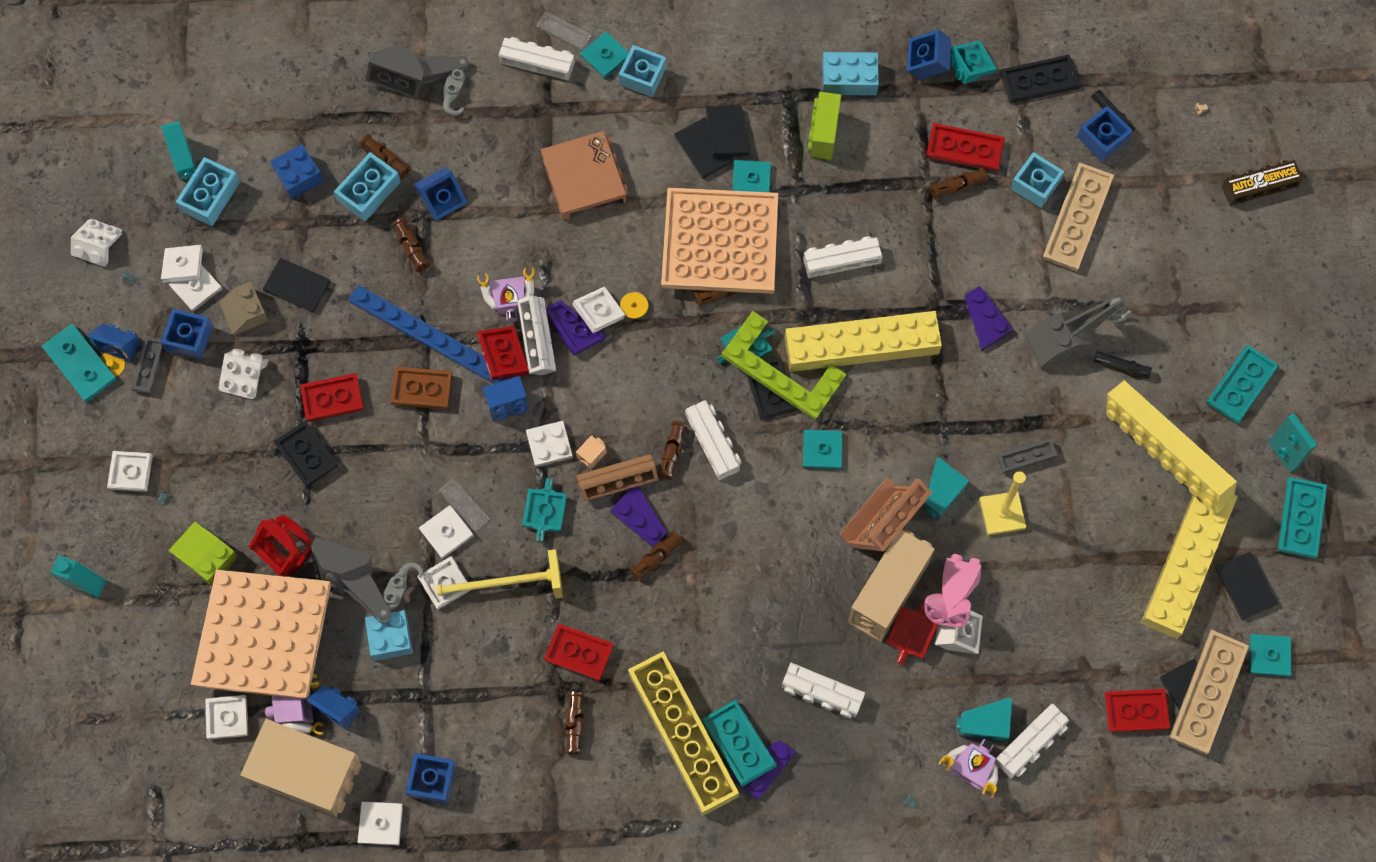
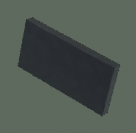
[1000,54,1080,104]

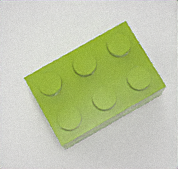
[807,92,841,160]

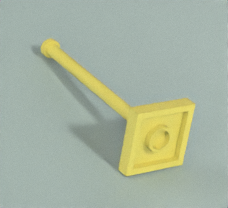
[979,472,1026,536]
[437,549,563,599]

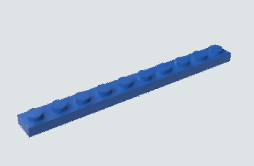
[348,285,514,384]

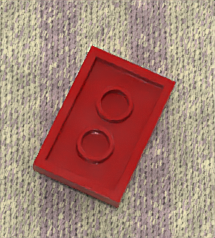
[477,326,529,381]
[300,373,364,422]
[544,623,614,682]
[1104,689,1170,733]

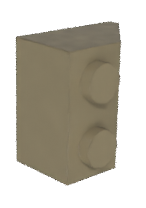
[220,281,268,336]

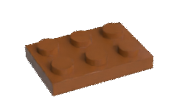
[390,367,453,409]

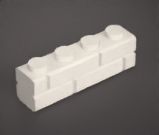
[499,37,575,81]
[803,236,882,278]
[517,296,556,375]
[685,400,741,480]
[781,663,865,719]
[995,704,1069,779]

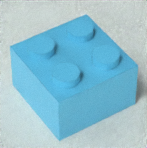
[618,45,666,97]
[1010,152,1065,208]
[365,610,413,661]

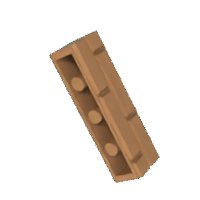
[576,454,658,502]

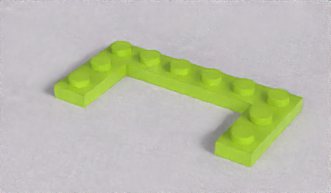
[721,311,847,420]

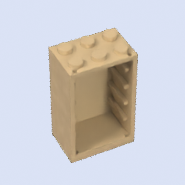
[847,530,934,642]
[240,719,362,817]

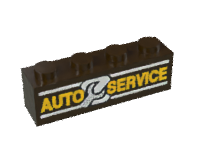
[1222,160,1303,206]

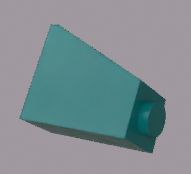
[161,121,196,180]
[923,457,969,520]
[50,555,107,598]
[955,698,1012,742]

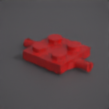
[886,600,939,665]

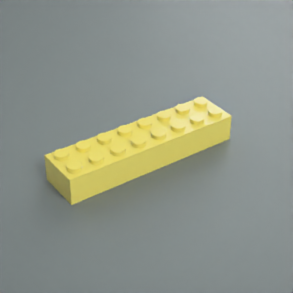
[785,311,942,372]
[1106,380,1237,513]
[1141,495,1238,639]
[628,651,739,816]

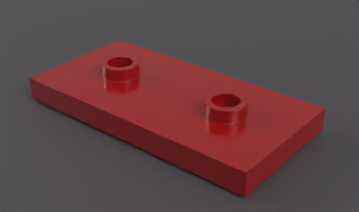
[926,123,1005,172]

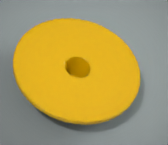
[620,292,648,319]
[100,353,125,377]

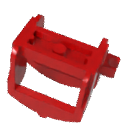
[248,514,313,577]

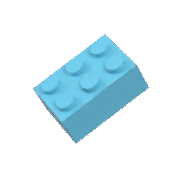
[822,52,878,95]
[334,152,401,221]
[176,157,240,226]

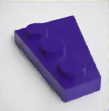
[964,286,1013,351]
[546,300,606,356]
[610,487,667,548]
[729,740,796,800]

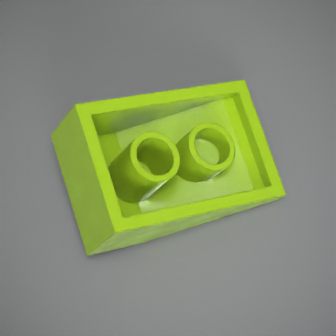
[168,522,239,586]

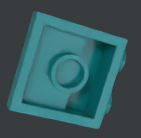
[950,40,997,84]

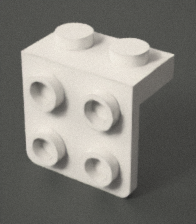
[71,219,122,267]
[219,349,268,399]

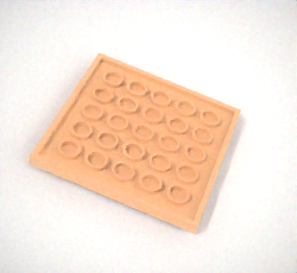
[661,188,778,294]
[191,570,331,699]

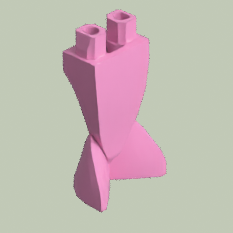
[925,554,981,628]

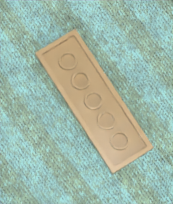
[1042,162,1114,272]
[1169,630,1249,755]

